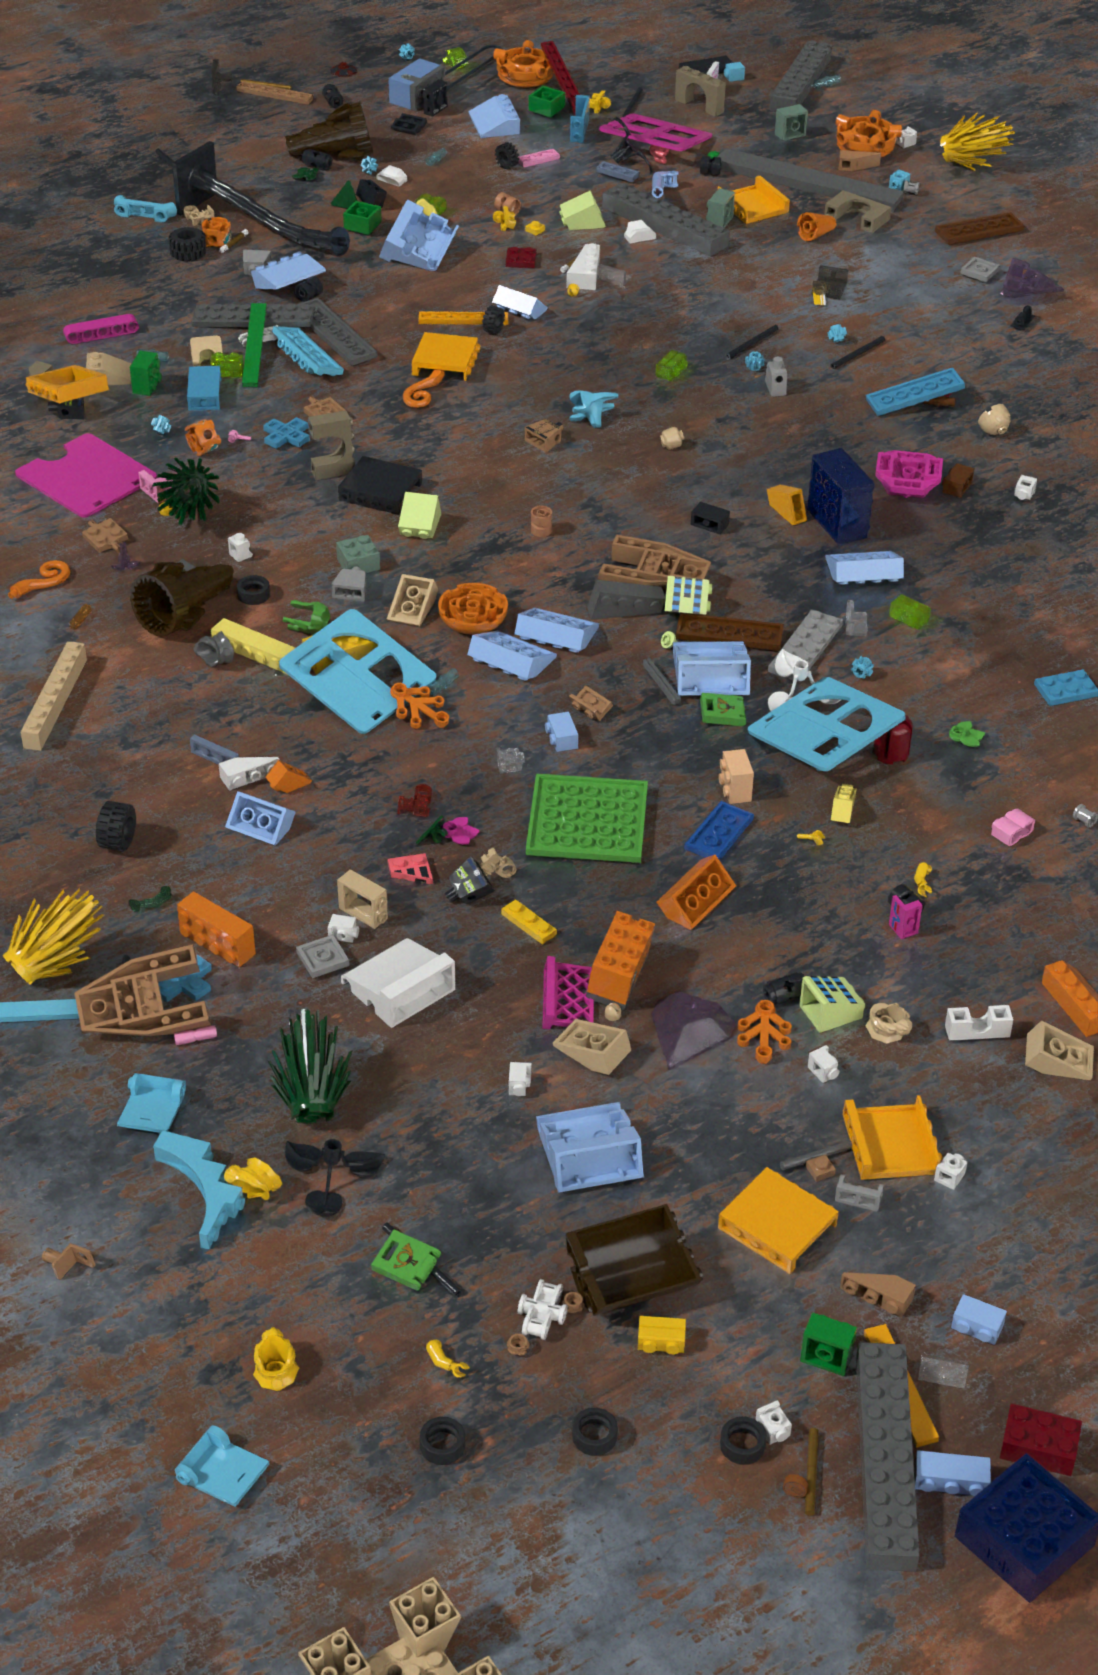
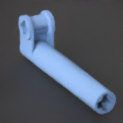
[652,171,679,198]

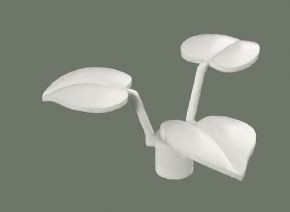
[768,649,841,711]

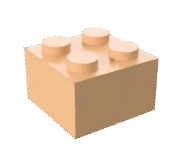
[719,749,754,804]

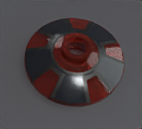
[331,62,357,77]

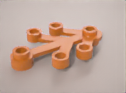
[390,683,449,729]
[737,1000,792,1064]

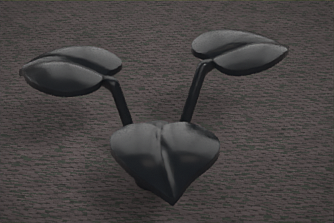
[611,116,653,174]
[285,1139,385,1217]

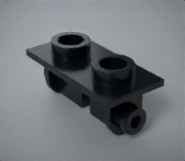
[1010,306,1035,330]

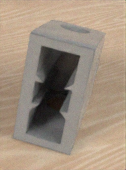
[243,249,271,277]
[765,357,787,397]
[332,567,366,602]

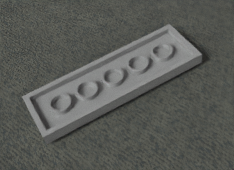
[768,609,843,682]

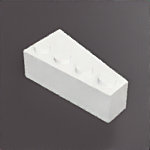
[566,243,600,290]

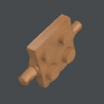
[304,396,345,417]
[82,518,128,553]

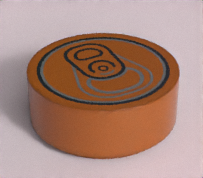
[783,1474,808,1498]

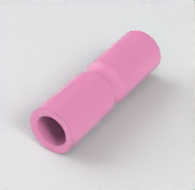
[174,1025,217,1045]

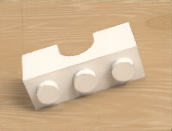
[945,1005,1013,1040]

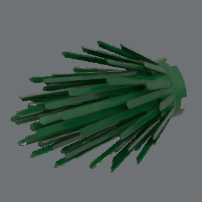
[152,458,220,525]
[267,1008,353,1124]

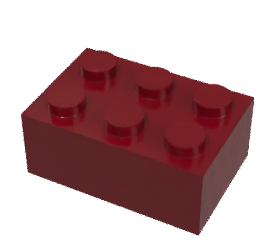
[999,1403,1082,1477]

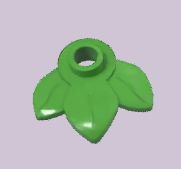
[949,721,985,747]

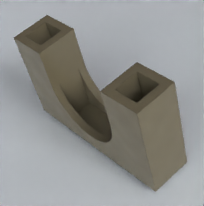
[675,66,726,117]
[824,190,891,233]
[308,410,355,480]

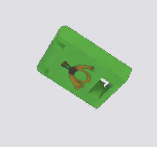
[700,693,746,726]
[371,1230,441,1291]

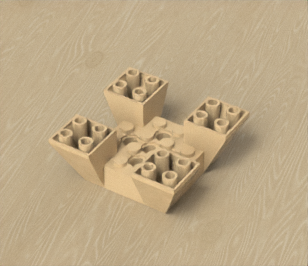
[298,1577,502,1675]

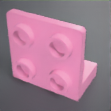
[138,470,172,503]

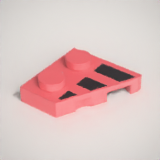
[387,853,433,884]

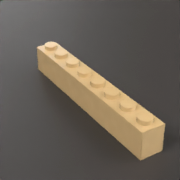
[21,641,87,751]

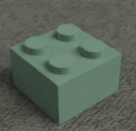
[775,104,808,141]
[706,188,735,228]
[336,535,380,573]

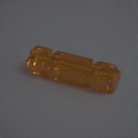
[69,604,92,630]

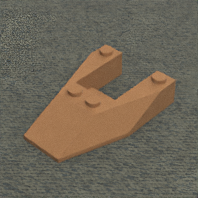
[599,535,711,592]
[74,945,211,1036]

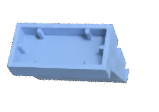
[379,199,459,271]
[673,641,751,695]
[536,1102,644,1192]

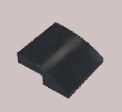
[391,113,427,134]

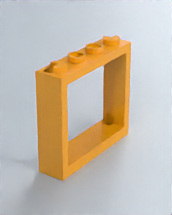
[26,365,109,403]

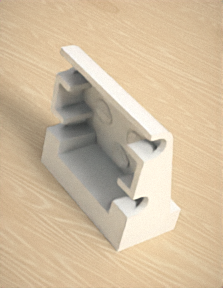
[341,938,455,1028]

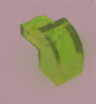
[443,47,469,71]

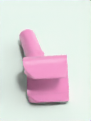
[228,430,251,443]

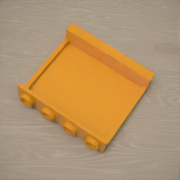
[717,176,790,224]
[412,332,480,381]
[842,1095,942,1180]
[718,1167,839,1274]

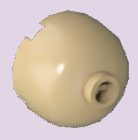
[978,404,1011,435]

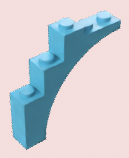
[153,1130,245,1249]

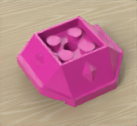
[875,450,943,498]

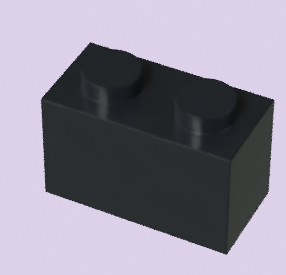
[355,179,387,208]
[691,501,730,534]

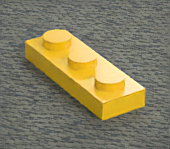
[501,899,557,945]

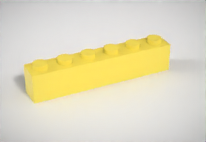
[211,618,300,674]

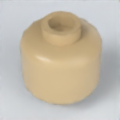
[660,427,684,450]

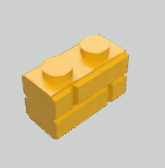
[638,1316,686,1355]

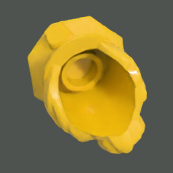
[224,1158,282,1200]
[253,1327,299,1391]

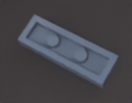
[596,161,639,182]
[190,734,239,765]

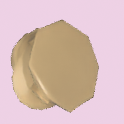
[865,1003,912,1044]

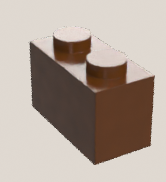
[942,463,975,498]

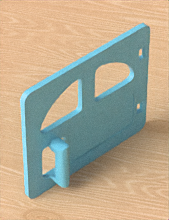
[279,609,436,734]
[748,677,906,771]

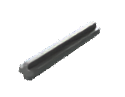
[643,658,681,705]

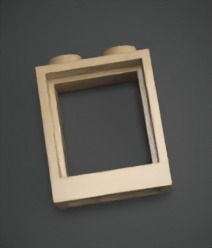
[337,869,388,929]

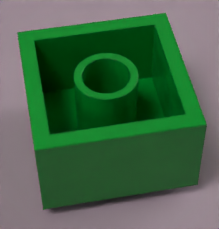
[528,86,565,117]
[343,201,382,235]
[130,351,162,396]
[800,1312,857,1376]

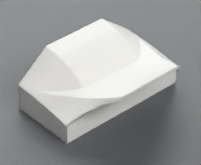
[376,166,407,186]
[624,220,656,244]

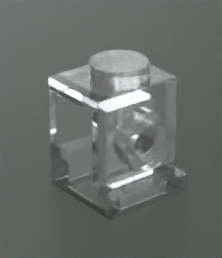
[496,747,525,774]

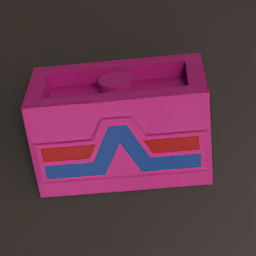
[889,895,922,939]

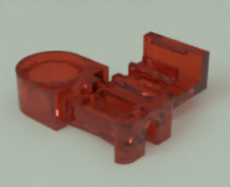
[397,784,432,817]

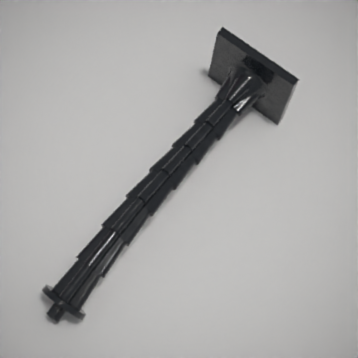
[172,141,350,256]

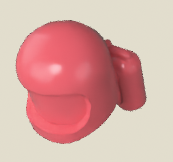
[650,144,669,164]

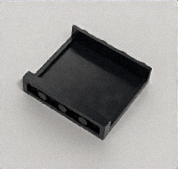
[338,456,422,515]

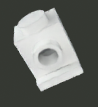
[896,126,917,148]
[1014,475,1037,500]
[228,533,253,562]
[328,914,359,943]
[808,1045,840,1083]
[509,1062,531,1096]
[934,1153,967,1190]
[756,1400,792,1444]

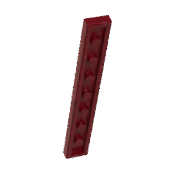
[541,41,580,115]

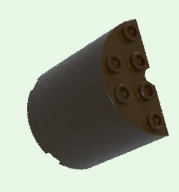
[566,1204,703,1316]

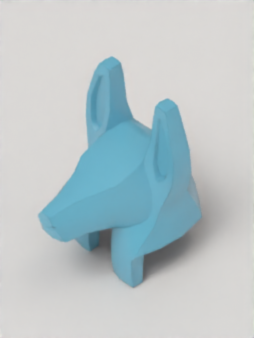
[569,390,618,428]

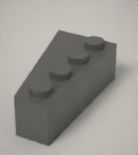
[587,580,666,620]

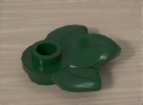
[292,167,318,180]

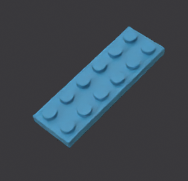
[866,367,965,416]

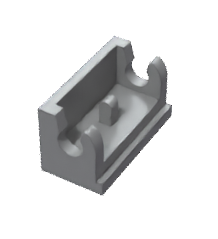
[835,1174,884,1212]

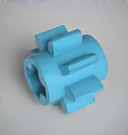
[399,43,415,61]
[360,156,378,175]
[827,324,847,342]
[745,352,764,371]
[151,415,172,435]
[851,656,874,679]

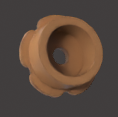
[562,1292,584,1313]
[507,1334,530,1356]

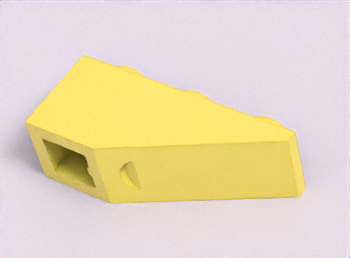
[831,784,857,823]

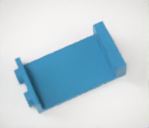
[570,95,590,143]
[187,366,221,411]

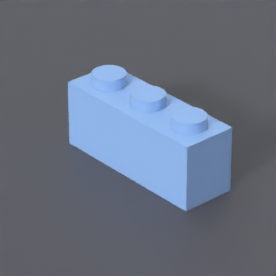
[914,1450,991,1497]

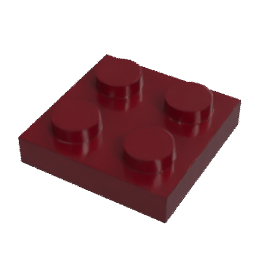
[506,247,536,268]

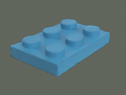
[1034,669,1098,706]

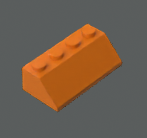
[656,855,736,930]
[1042,960,1098,1037]

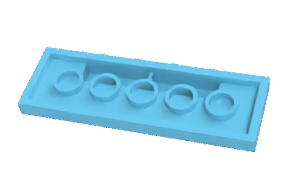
[272,326,344,376]

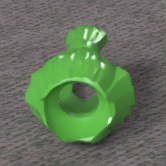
[283,600,330,635]

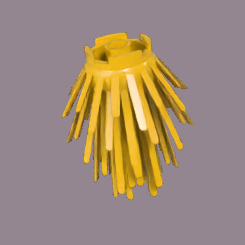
[941,112,1015,171]
[2,888,105,985]

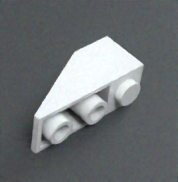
[219,757,279,790]

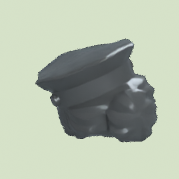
[193,631,234,667]

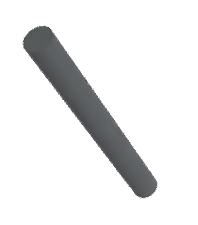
[780,1140,852,1170]

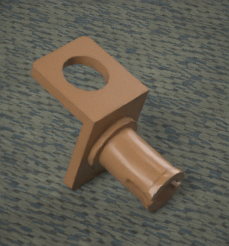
[42,1243,95,1280]

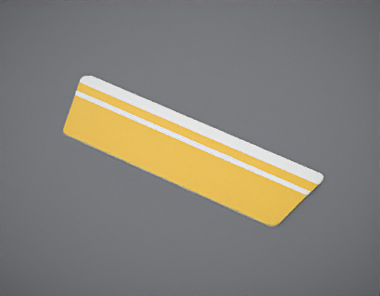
[812,285,826,305]

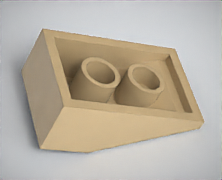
[86,352,132,385]
[387,574,439,627]
[553,1019,631,1075]
[1025,1021,1094,1080]

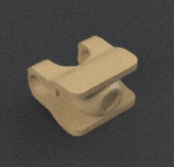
[190,336,224,367]

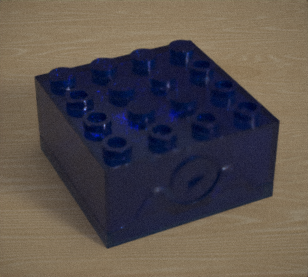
[807,448,875,545]
[954,1453,1098,1603]

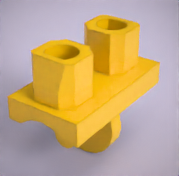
[589,90,611,113]
[492,206,516,231]

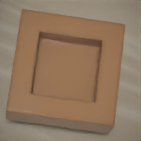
[806,1154,836,1182]

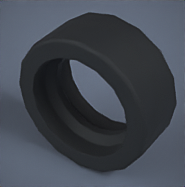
[237,575,270,605]
[572,1407,618,1456]
[720,1416,767,1465]
[420,1417,465,1465]

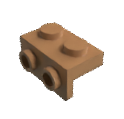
[569,685,613,721]

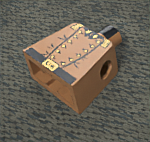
[525,419,563,452]

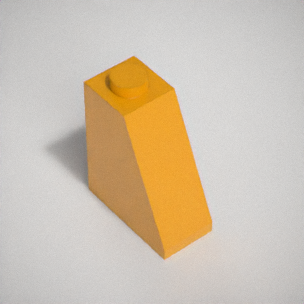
[767,485,807,525]

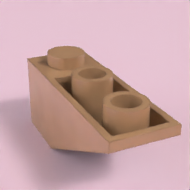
[839,150,881,171]
[840,1272,916,1318]

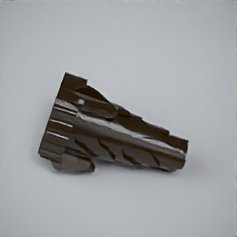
[285,102,373,161]
[130,562,234,637]

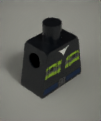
[48,397,84,420]
[445,856,495,904]

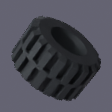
[169,227,206,261]
[96,801,136,852]

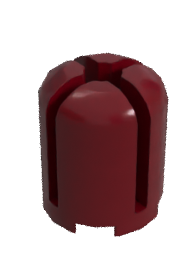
[873,714,913,765]

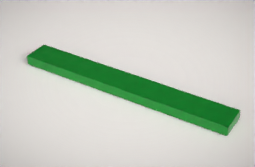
[242,303,267,387]

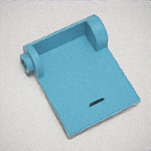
[117,1073,186,1133]
[175,1425,270,1507]

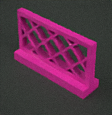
[542,956,594,1029]

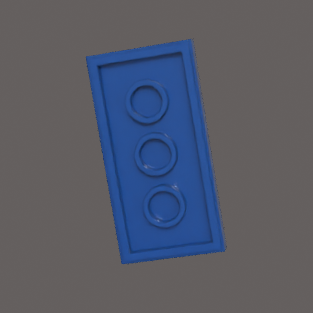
[684,801,754,860]

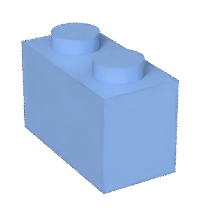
[545,712,578,752]
[951,1294,1007,1345]

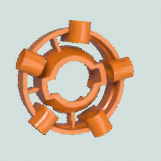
[493,40,553,88]
[835,110,902,157]

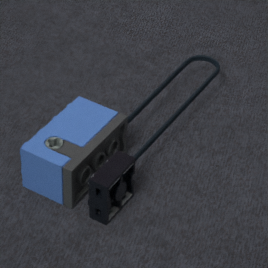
[388,44,503,117]

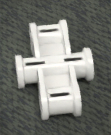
[518,1279,568,1340]

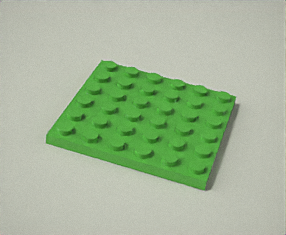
[526,774,648,863]

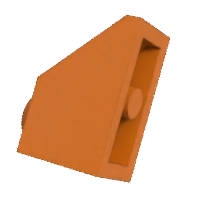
[266,760,312,793]

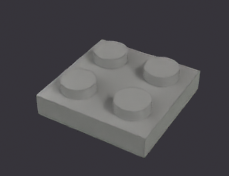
[960,256,1000,282]
[296,935,350,978]

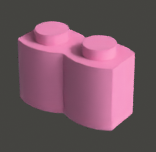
[991,809,1035,846]

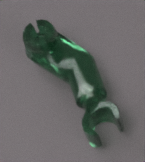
[129,886,172,912]

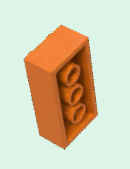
[177,891,256,968]

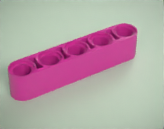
[63,314,139,344]

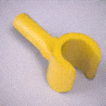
[797,830,825,845]

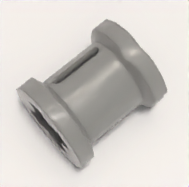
[903,180,920,195]
[1073,804,1098,828]

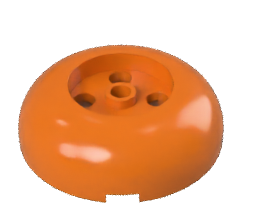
[438,583,508,635]

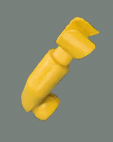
[914,862,932,898]
[426,1339,470,1378]

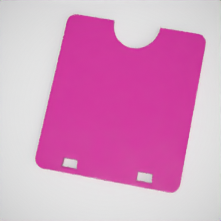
[15,433,157,518]

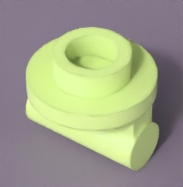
[661,631,678,649]

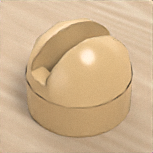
[605,1003,621,1021]

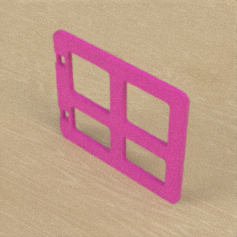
[599,114,712,151]

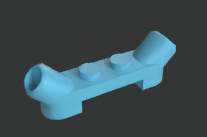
[114,195,177,222]

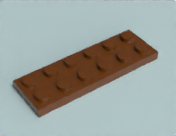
[935,212,1024,245]
[676,612,784,651]

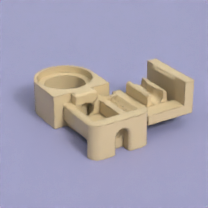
[184,205,214,226]
[480,848,516,878]

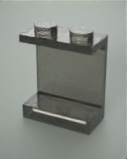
[812,265,849,300]

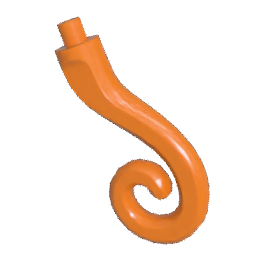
[403,369,445,408]
[8,560,71,599]

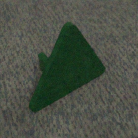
[331,180,357,209]
[415,815,448,845]

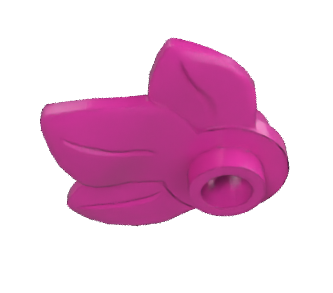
[442,817,479,845]

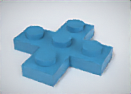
[263,417,310,449]
[159,955,212,1002]

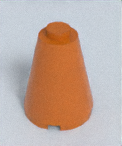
[797,212,836,241]

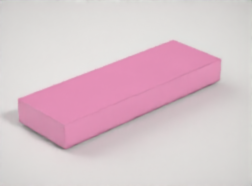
[518,149,560,168]

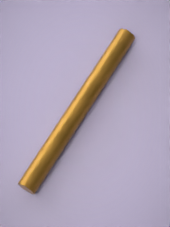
[241,79,292,90]
[805,1428,819,1516]

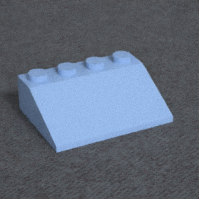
[469,94,520,138]
[251,252,326,289]
[825,551,904,585]
[515,608,600,652]
[467,630,557,680]

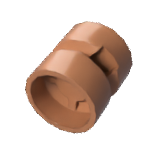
[494,192,521,215]
[531,505,552,537]

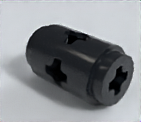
[322,84,344,109]
[302,149,333,170]
[763,972,805,1005]

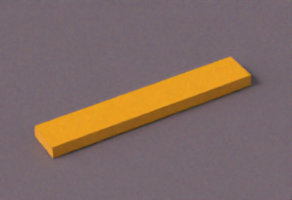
[418,311,508,325]
[864,1324,939,1448]

